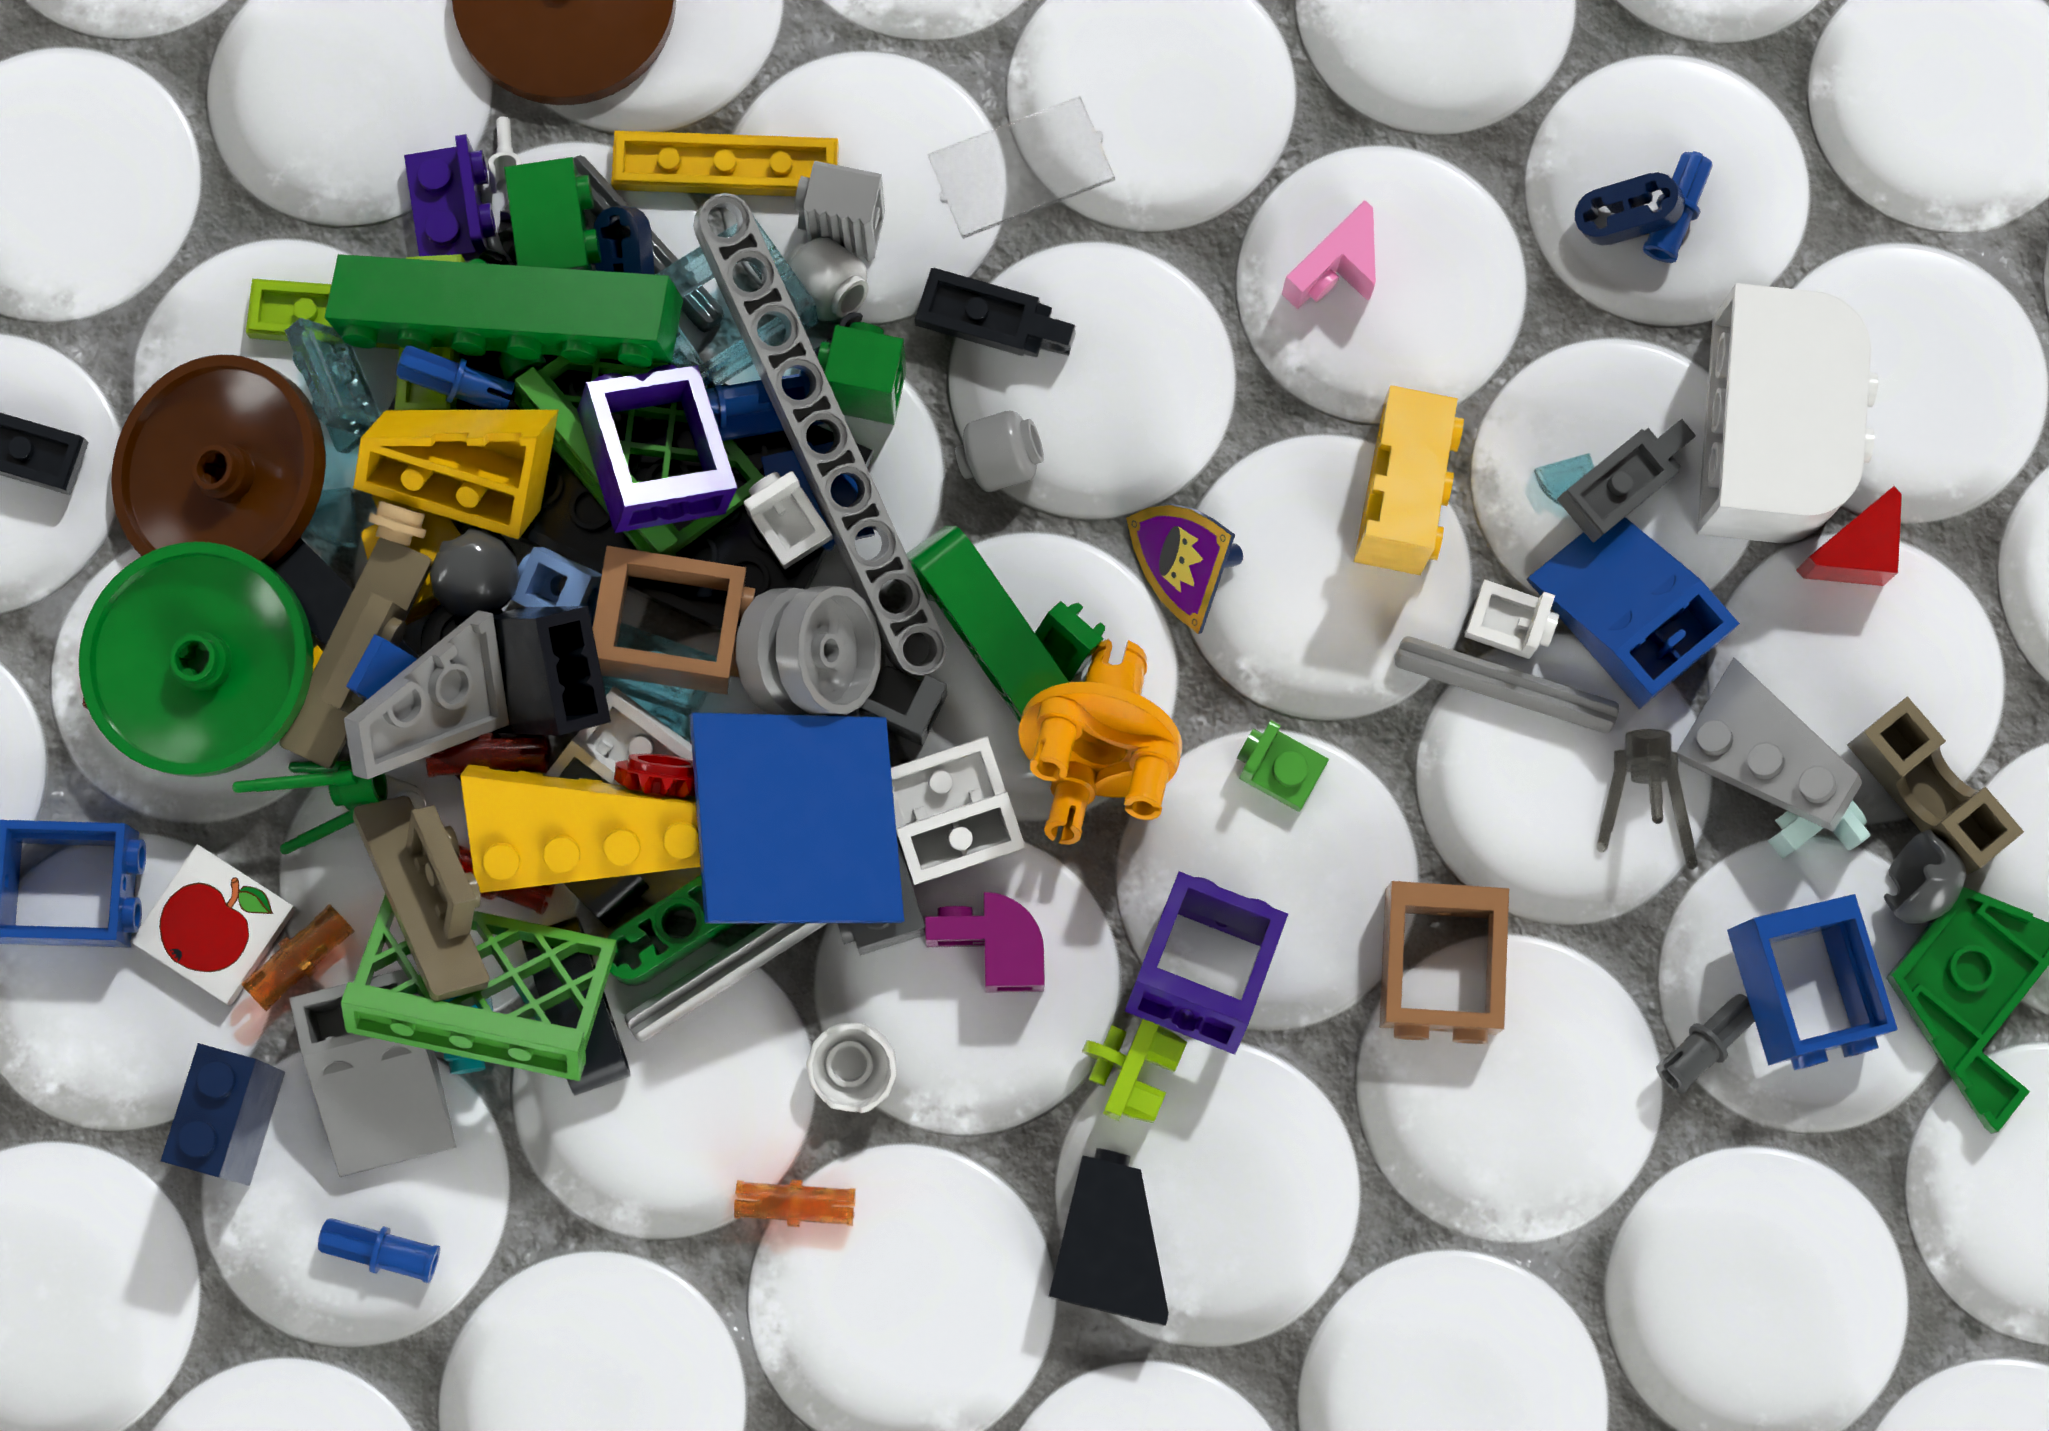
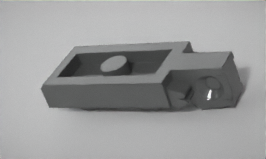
[1557,419,1696,543]

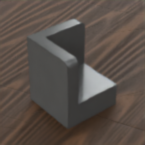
[859,666,947,746]

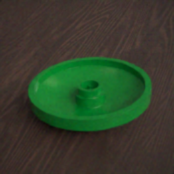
[79,542,314,777]

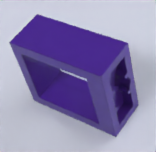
[577,365,737,533]
[1125,871,1288,1055]

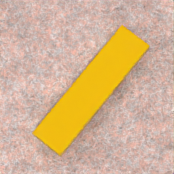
[611,130,839,197]

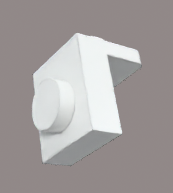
[743,471,833,570]
[1464,579,1559,659]

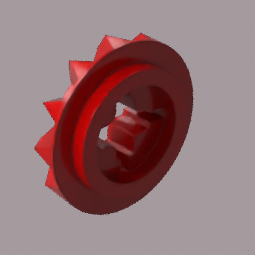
[614,754,695,797]

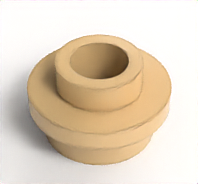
[368,501,427,546]

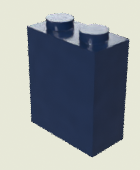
[161,1043,285,1186]

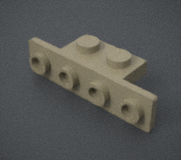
[279,538,433,769]
[353,796,490,1001]

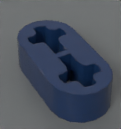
[1575,172,1685,246]
[593,206,655,275]

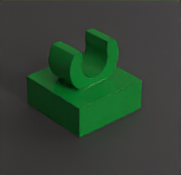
[1035,601,1105,682]

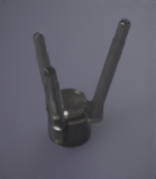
[1596,729,1698,870]

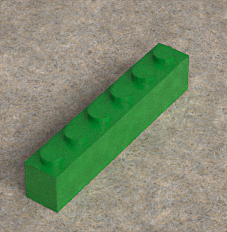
[324,254,683,368]

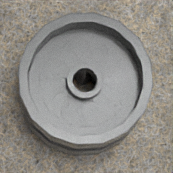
[736,586,881,715]

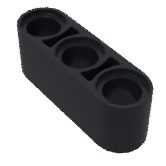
[522,916,631,1096]

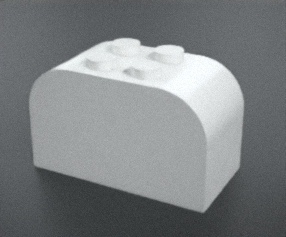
[1697,283,1878,543]

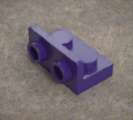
[404,134,496,261]

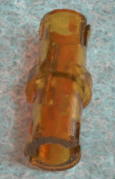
[240,904,355,1011]
[734,1179,856,1227]

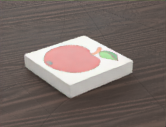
[130,844,297,1007]

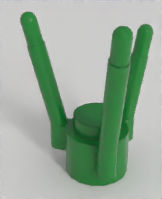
[232,761,388,855]

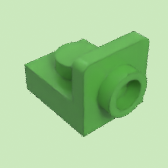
[1236,720,1329,812]

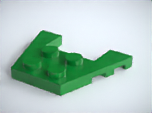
[1886,887,2049,1134]

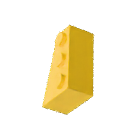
[1353,385,1464,575]
[353,410,559,539]

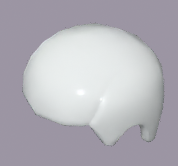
[806,1022,897,1113]

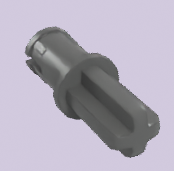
[1656,994,1755,1094]

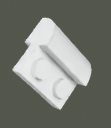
[545,686,693,785]
[891,736,1026,885]

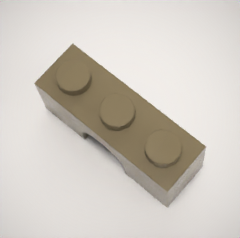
[1847,696,2024,876]

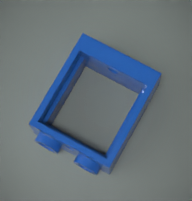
[0,820,146,948]
[1727,894,1898,1071]

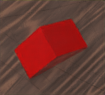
[1796,486,1902,586]

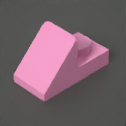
[1282,200,1376,309]

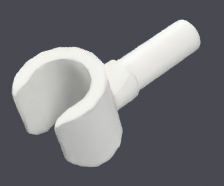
[488,116,522,194]

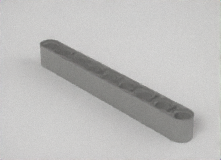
[693,193,947,676]

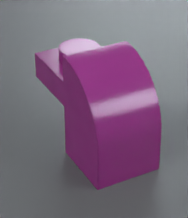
[925,892,1045,993]

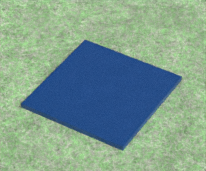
[689,712,904,923]

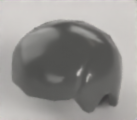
[429,526,520,619]
[1884,829,1966,924]

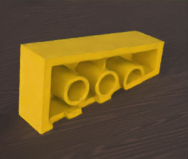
[460,764,701,893]

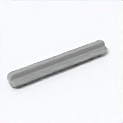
[1395,636,1619,733]
[624,923,827,1042]

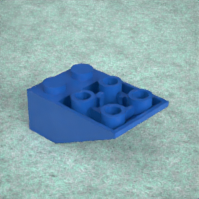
[1526,517,1740,710]

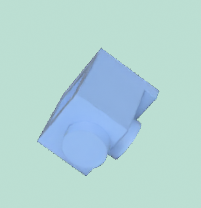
[511,547,602,627]

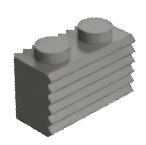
[795,161,885,262]

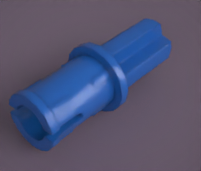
[1643,151,1713,263]
[396,345,515,410]
[318,1218,440,1283]

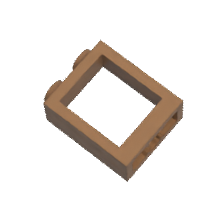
[592,546,755,695]
[1379,881,1509,1044]

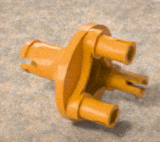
[1018,639,1182,845]

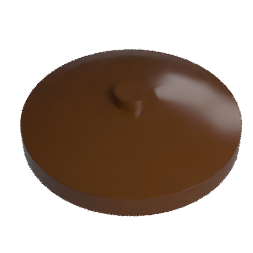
[452,0,676,105]
[112,355,326,567]

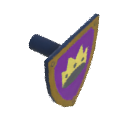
[1126,504,1243,634]

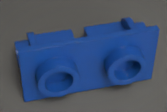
[706,371,824,441]

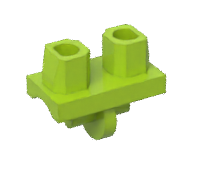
[1082,1019,1187,1123]

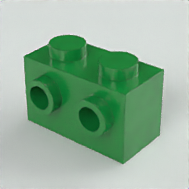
[504,157,601,270]
[818,322,906,425]

